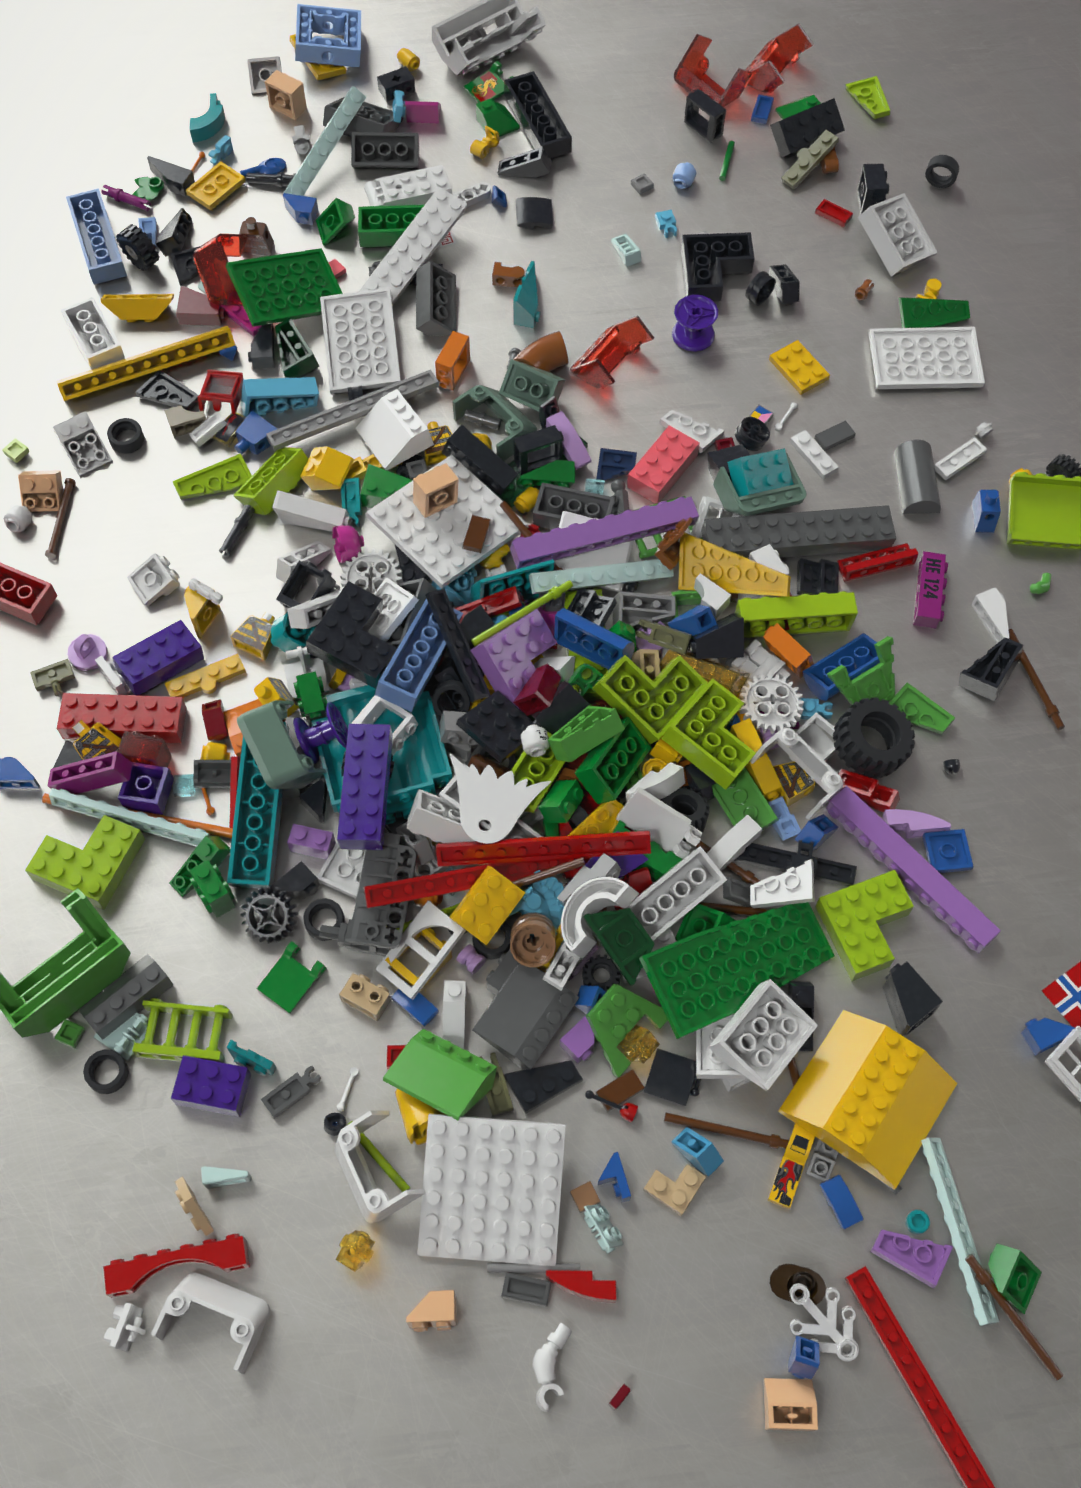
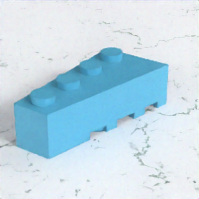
[240,377,319,418]

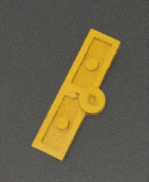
[164,653,246,698]

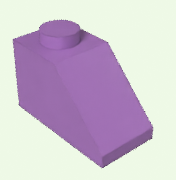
[560,1016,594,1064]

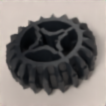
[240,886,298,944]

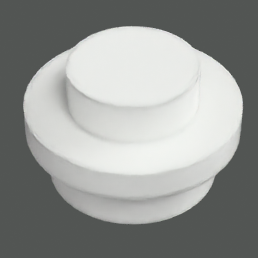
[975,422,993,438]

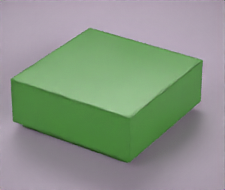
[54,1019,86,1049]

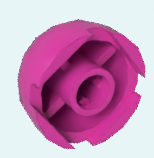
[332,525,364,564]

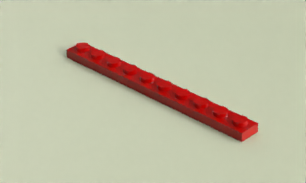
[436,831,651,867]
[363,858,576,908]
[844,1266,995,1488]

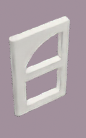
[376,901,466,1000]

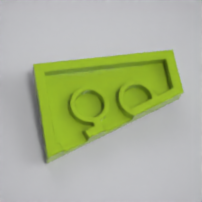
[845,76,890,119]

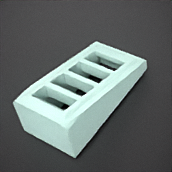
[611,234,641,267]
[201,1166,252,1189]

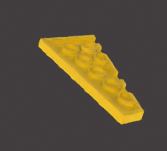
[678,533,791,597]

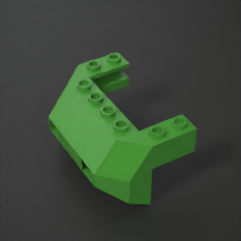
[0,888,131,1038]

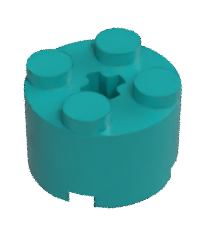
[271,612,316,653]

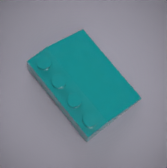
[470,559,555,602]

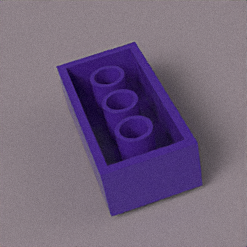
[112,619,204,695]

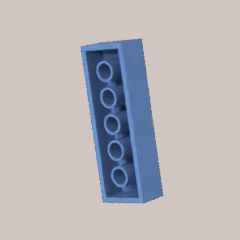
[66,188,127,285]
[375,598,463,712]

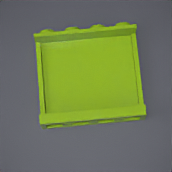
[1007,472,1081,550]

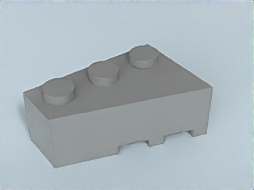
[613,591,675,630]

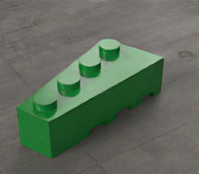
[360,464,413,508]
[613,820,683,882]

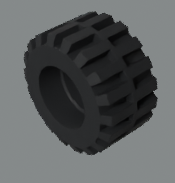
[660,786,710,842]

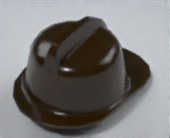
[769,1264,826,1306]

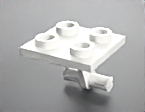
[283,646,330,700]

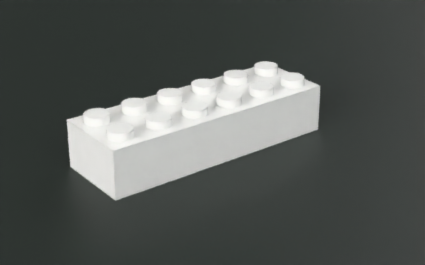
[622,846,727,941]

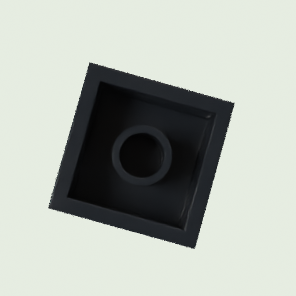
[857,164,889,214]

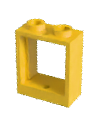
[385,928,452,991]

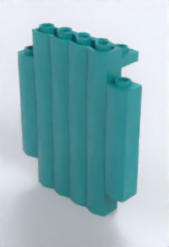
[311,685,453,825]

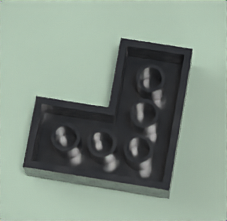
[681,232,755,301]
[306,581,396,689]

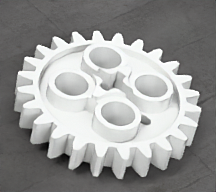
[340,548,403,594]
[739,673,804,735]

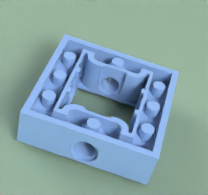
[295,4,361,67]

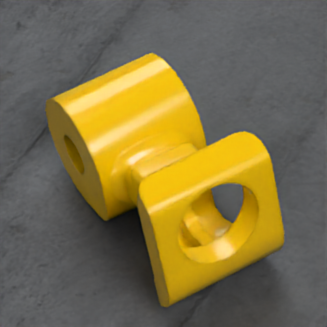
[470,126,500,159]
[916,278,942,299]

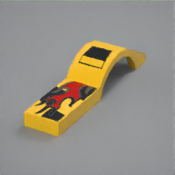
[768,1123,815,1209]

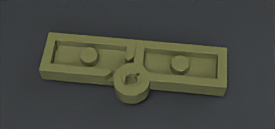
[781,130,839,190]

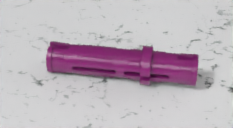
[101,184,151,211]

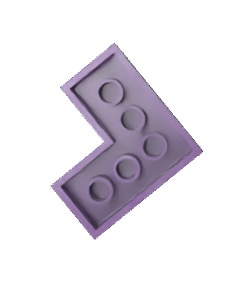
[471,609,557,713]

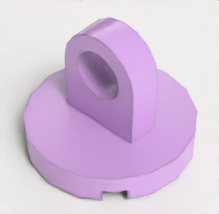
[67,634,108,671]

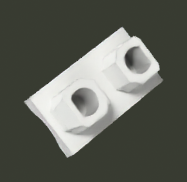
[292,125,310,155]
[104,1303,146,1352]

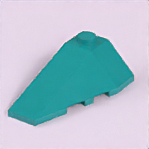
[513,261,541,329]

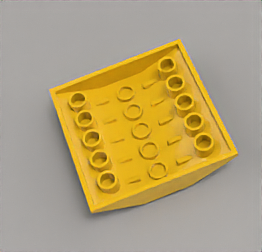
[778,1010,957,1190]

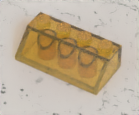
[660,649,750,697]

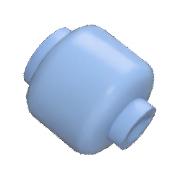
[672,162,697,189]

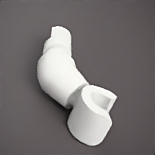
[532,1323,572,1412]

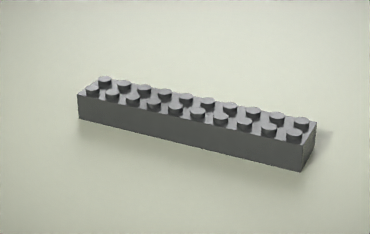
[701,505,896,559]

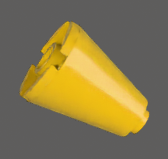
[395,1089,446,1145]

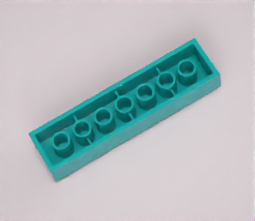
[227,722,290,889]

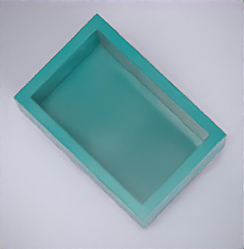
[727,448,794,497]

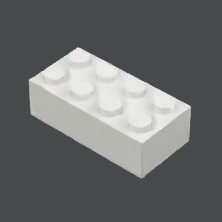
[61,297,125,370]

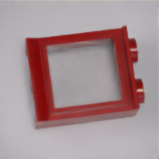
[197,370,244,414]

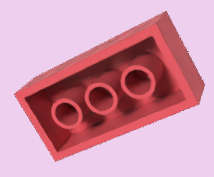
[627,425,700,504]

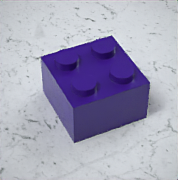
[118,762,174,815]

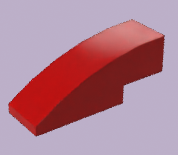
[838,769,900,813]
[546,1270,616,1303]

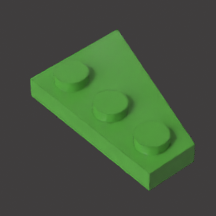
[889,682,955,735]

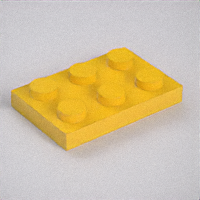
[186,161,246,211]
[769,340,830,395]

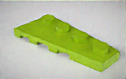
[172,453,252,500]

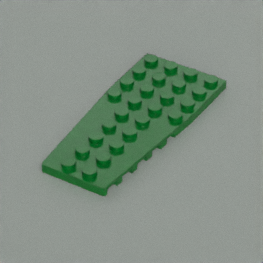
[639,902,835,1039]

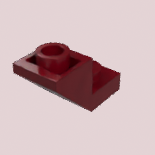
[202,699,228,741]

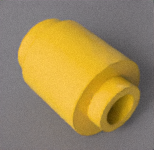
[397,48,420,72]
[514,487,539,514]

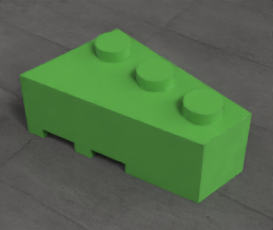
[547,706,624,762]

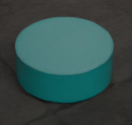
[905,1210,930,1235]

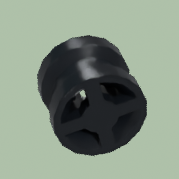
[347,386,363,401]

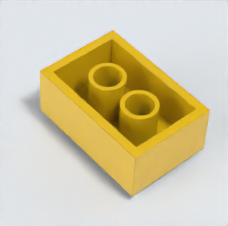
[449,866,525,945]

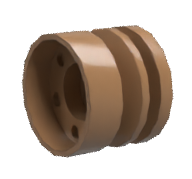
[510,912,556,968]

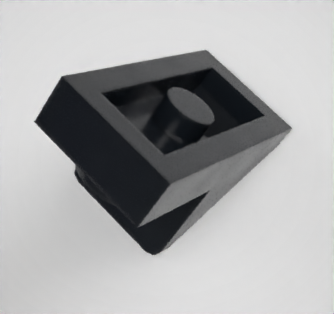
[684,763,716,801]

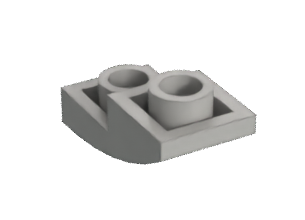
[806,1139,839,1182]

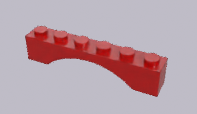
[103,1234,250,1298]

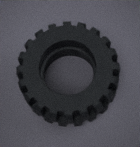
[833,698,915,778]

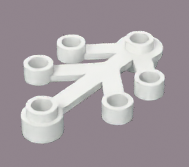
[790,1283,859,1361]

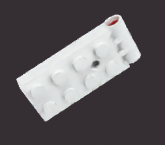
[364,165,452,206]

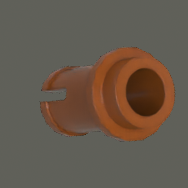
[855,279,874,300]

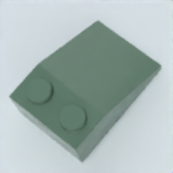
[499,359,566,412]

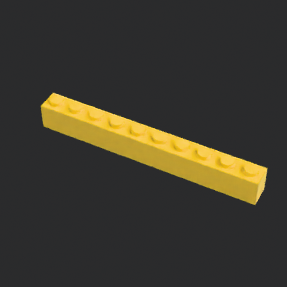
[56,326,235,401]

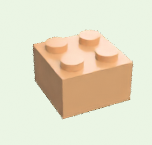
[265,70,307,120]
[413,463,459,518]

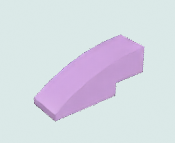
[546,411,591,470]
[882,809,951,839]

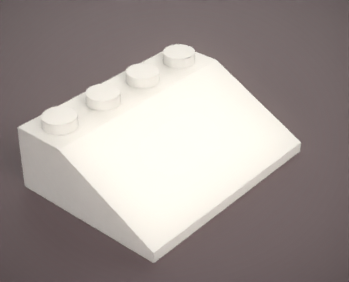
[858,193,938,277]
[355,389,434,470]
[709,979,818,1091]

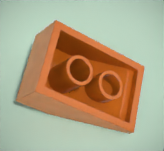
[224,699,262,757]

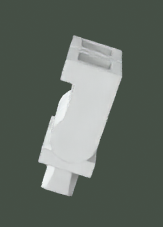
[730,639,791,684]

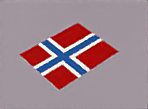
[1041,961,1081,1028]

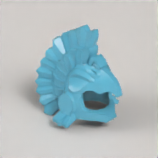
[509,870,564,948]

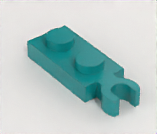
[341,478,362,527]

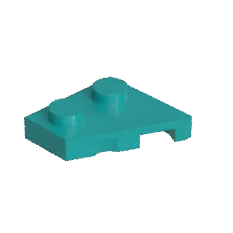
[226,1040,276,1076]

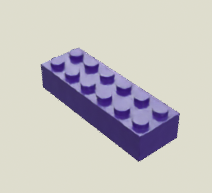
[337,724,393,850]

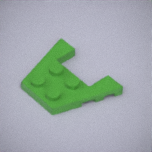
[827,636,895,705]
[586,984,668,1078]

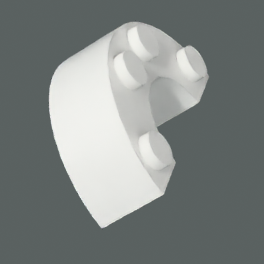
[561,877,639,959]

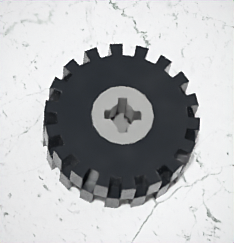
[116,224,160,271]

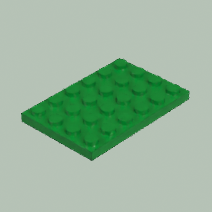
[225,248,343,327]

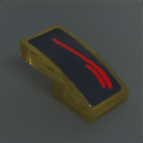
[212,413,246,448]

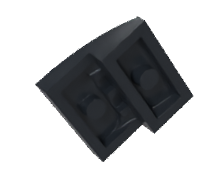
[516,197,553,230]
[797,558,839,595]
[568,588,617,627]
[644,1048,696,1106]

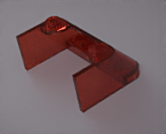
[739,23,814,93]
[674,34,753,107]
[193,233,248,306]
[570,315,655,389]

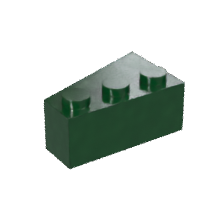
[275,318,319,378]

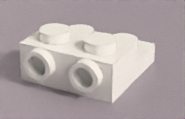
[126,553,180,606]

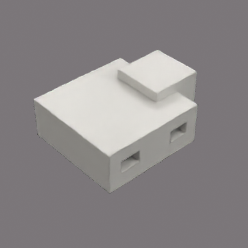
[789,712,838,762]

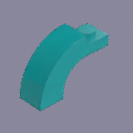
[189,93,225,143]

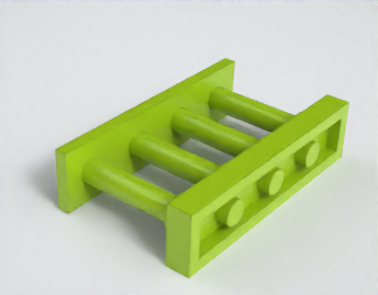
[132,998,233,1063]

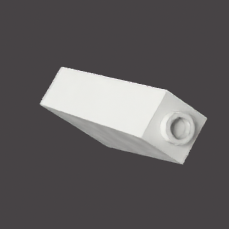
[272,490,352,532]

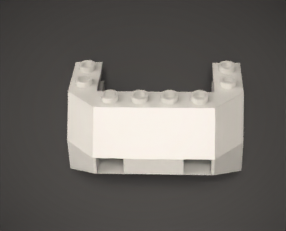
[432,0,546,75]

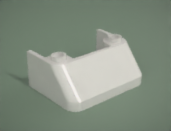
[750,728,844,820]
[335,1110,425,1223]
[151,1272,270,1374]

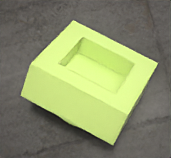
[2,438,30,463]

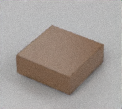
[570,1181,601,1213]

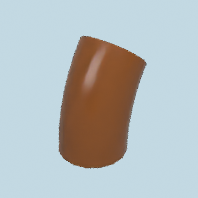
[513,331,569,373]

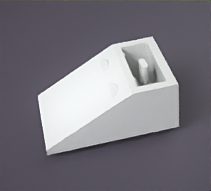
[52,411,113,476]

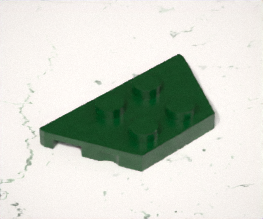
[582,908,655,986]

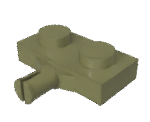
[30,658,75,696]

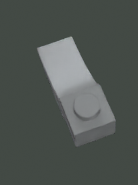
[557,853,621,906]

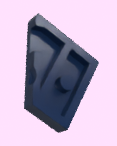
[596,448,637,483]

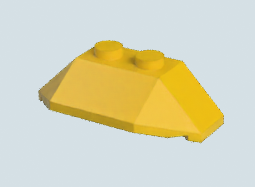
[100,294,174,322]

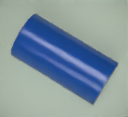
[554,608,634,670]
[803,633,880,701]

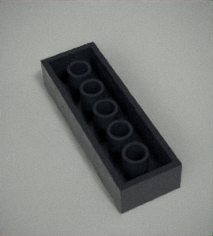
[504,71,572,159]

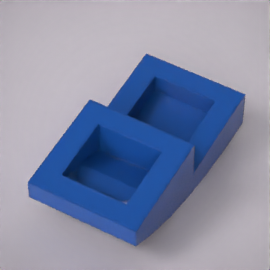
[391,982,439,1027]
[819,1175,864,1229]

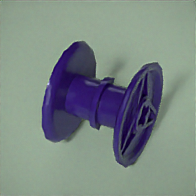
[672,295,718,352]
[293,702,348,764]

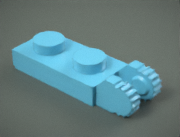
[392,90,405,123]

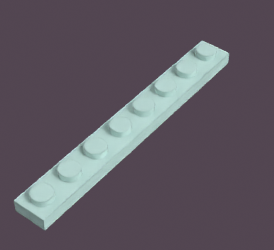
[283,86,366,196]
[529,559,674,594]
[49,788,209,847]
[921,1138,999,1326]

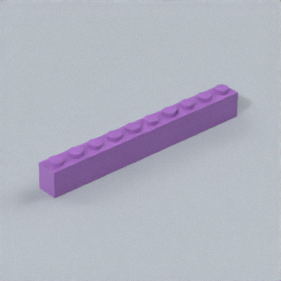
[510,497,699,569]
[826,786,1001,953]

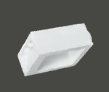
[352,695,418,755]

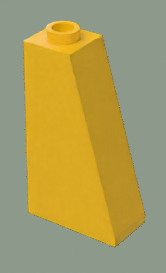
[730,718,782,802]

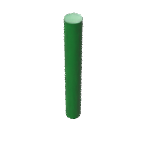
[719,141,735,181]

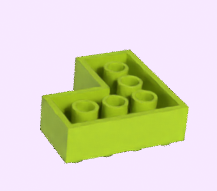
[593,655,708,744]
[662,678,756,790]
[25,815,145,910]
[815,870,914,982]

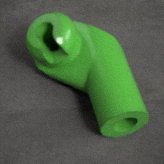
[1030,573,1052,594]

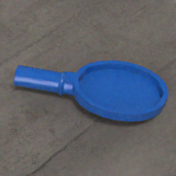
[240,157,286,177]

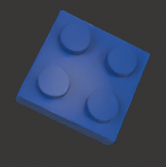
[922,829,974,873]

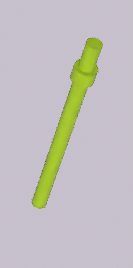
[471,580,573,646]

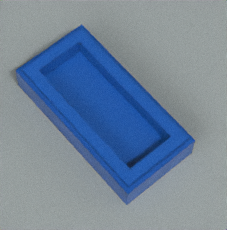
[751,94,774,124]

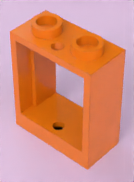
[435,331,471,391]
[763,623,814,679]

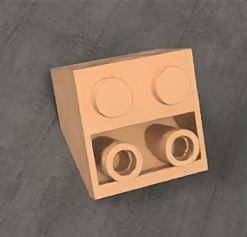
[18,470,63,512]
[406,1290,457,1332]
[764,1378,818,1431]

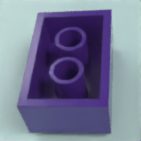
[170,1055,252,1117]

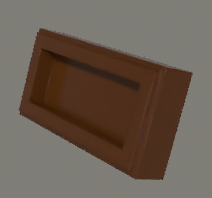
[462,515,491,553]
[595,1069,645,1112]

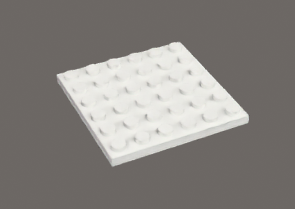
[366,455,527,589]
[417,1114,566,1266]

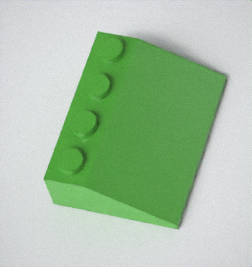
[383,1029,497,1121]

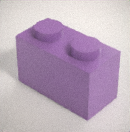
[287,824,336,860]

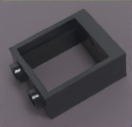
[684,88,726,143]
[513,425,564,475]
[276,560,336,609]

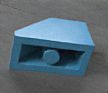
[671,1127,724,1177]

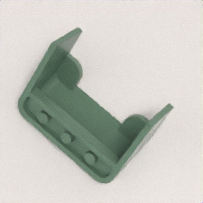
[452,385,537,461]
[713,453,807,516]
[237,700,327,789]

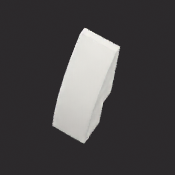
[626,762,685,801]
[707,815,762,871]

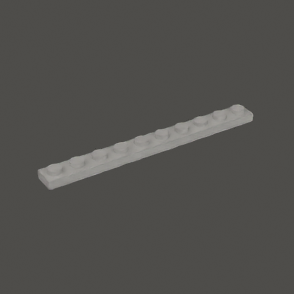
[266,369,439,451]

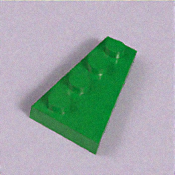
[898,297,970,328]

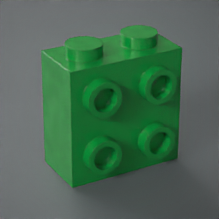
[293,671,328,723]
[189,860,235,918]

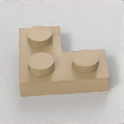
[643,1164,706,1216]
[175,1176,214,1236]

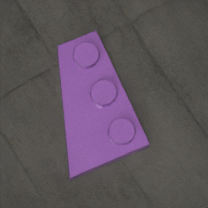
[870,1230,953,1289]

